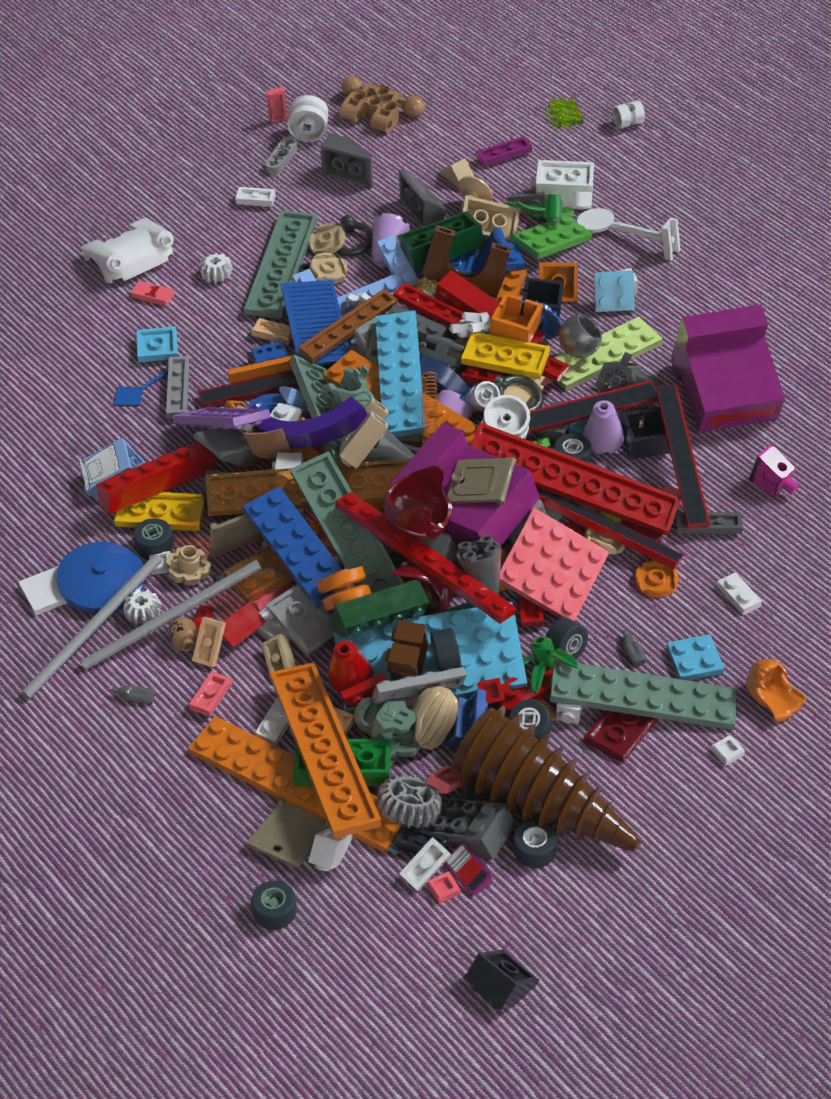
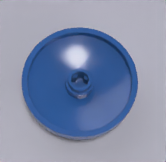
[57,542,145,614]

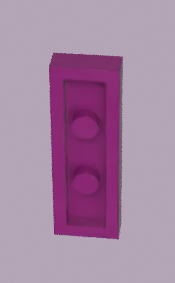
[476,136,532,167]

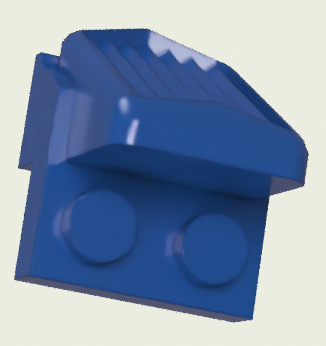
[473,227,525,278]
[443,689,488,748]

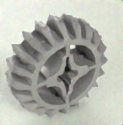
[377,774,442,828]

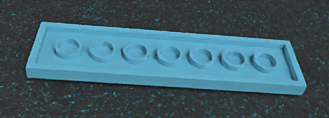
[375,310,426,437]

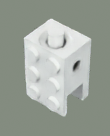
[530,160,594,210]

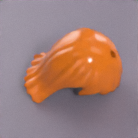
[746,659,807,723]

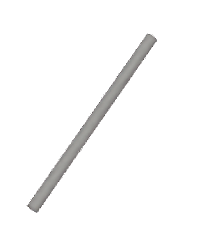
[21,554,162,699]
[81,560,261,670]

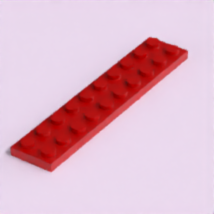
[470,422,681,536]

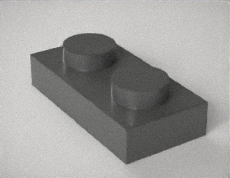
[507,192,545,214]

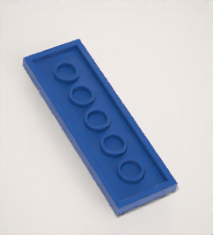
[242,486,342,609]

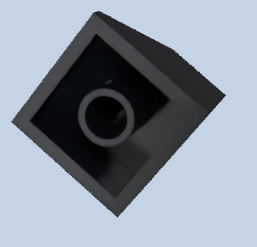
[464,949,540,1010]

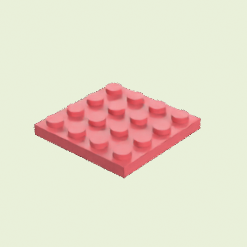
[500,508,609,621]

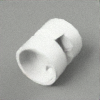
[612,100,645,129]
[466,381,500,412]

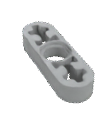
[265,137,298,175]

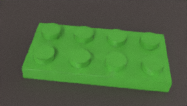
[512,216,592,259]

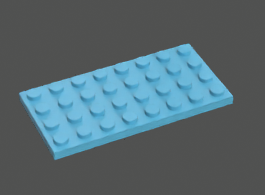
[333,602,527,714]

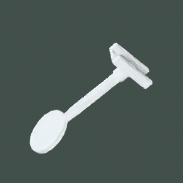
[577,208,680,261]

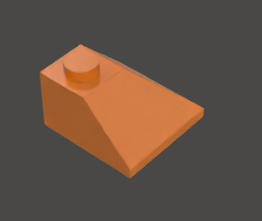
[539,262,578,302]

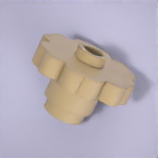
[166,545,211,586]

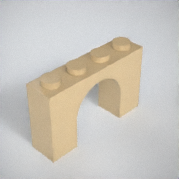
[339,397,389,469]

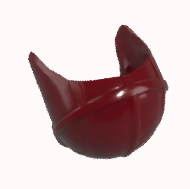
[384,466,452,540]
[391,559,453,619]

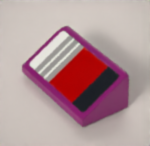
[444,842,492,897]

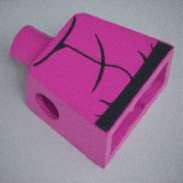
[748,444,799,496]

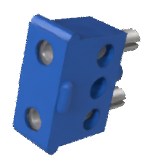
[252,339,290,364]

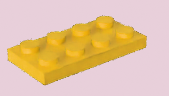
[461,332,550,379]
[114,492,205,532]

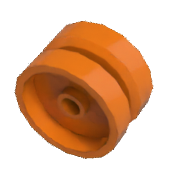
[316,566,371,612]

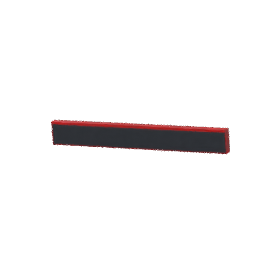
[198,364,334,408]
[528,380,658,434]
[656,385,710,529]
[536,487,683,569]

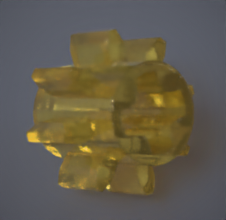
[415,275,437,295]

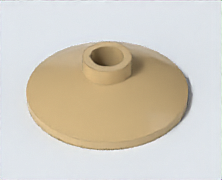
[458,176,493,201]

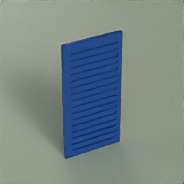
[281,280,350,365]

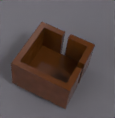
[385,620,429,681]

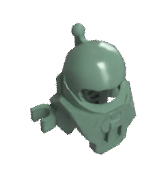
[322,364,374,411]
[354,697,421,767]

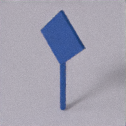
[114,370,168,406]

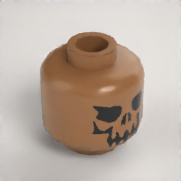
[167,617,199,651]

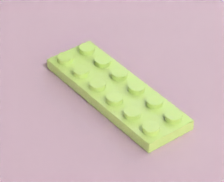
[553,317,663,391]

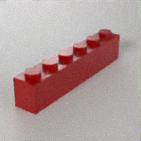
[435,270,546,345]
[97,441,217,514]

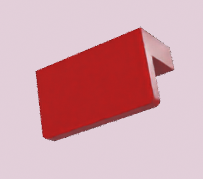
[223,602,266,648]

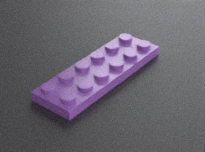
[172,407,270,430]

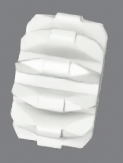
[200,252,233,284]
[123,589,162,626]

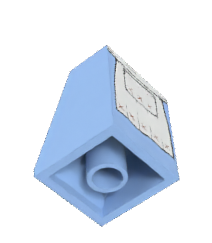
[80,438,144,502]

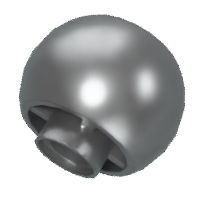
[558,314,602,358]

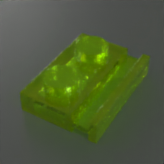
[548,97,583,128]

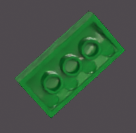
[294,739,391,786]

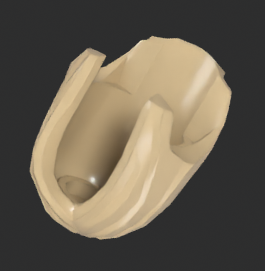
[411,686,459,749]

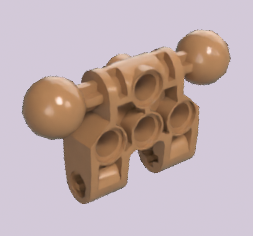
[339,75,425,133]

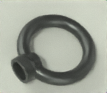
[336,215,372,256]
[493,374,544,411]

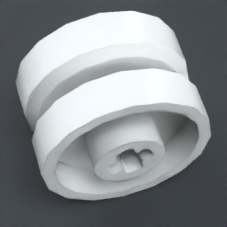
[287,95,328,142]
[483,395,530,439]

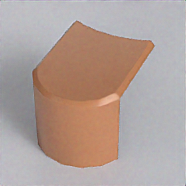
[243,426,291,459]

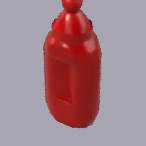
[192,605,213,632]

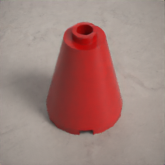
[327,640,373,694]

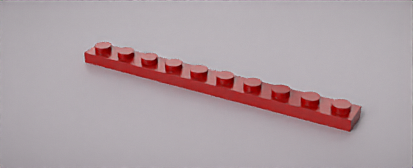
[393,282,569,383]
[335,492,516,624]

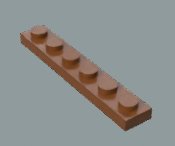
[298,289,398,363]

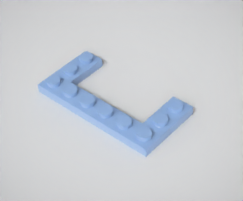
[291,235,420,315]

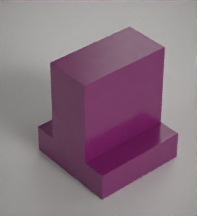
[390,423,540,546]

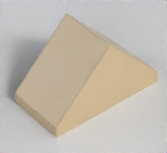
[440,158,474,189]

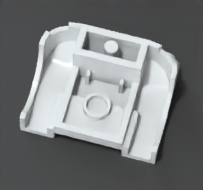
[81,217,174,283]

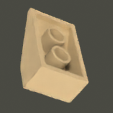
[460,195,521,243]

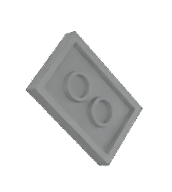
[266,584,334,657]

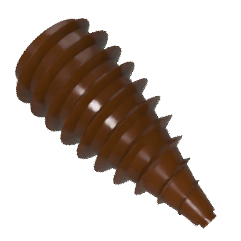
[453,706,642,853]

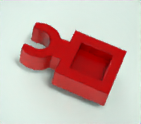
[476,677,519,704]

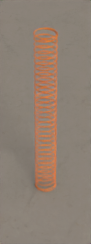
[421,372,438,446]

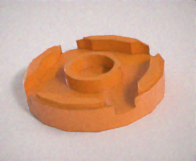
[634,560,679,598]

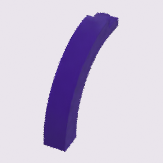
[249,396,368,448]

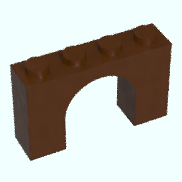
[422,225,511,296]

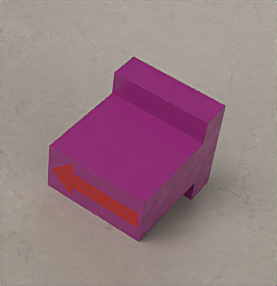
[670,304,785,433]

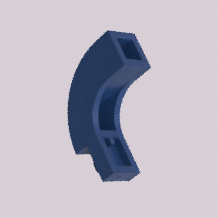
[420,356,469,399]

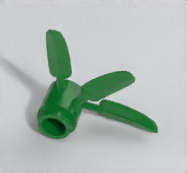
[507,194,562,222]
[523,636,579,693]

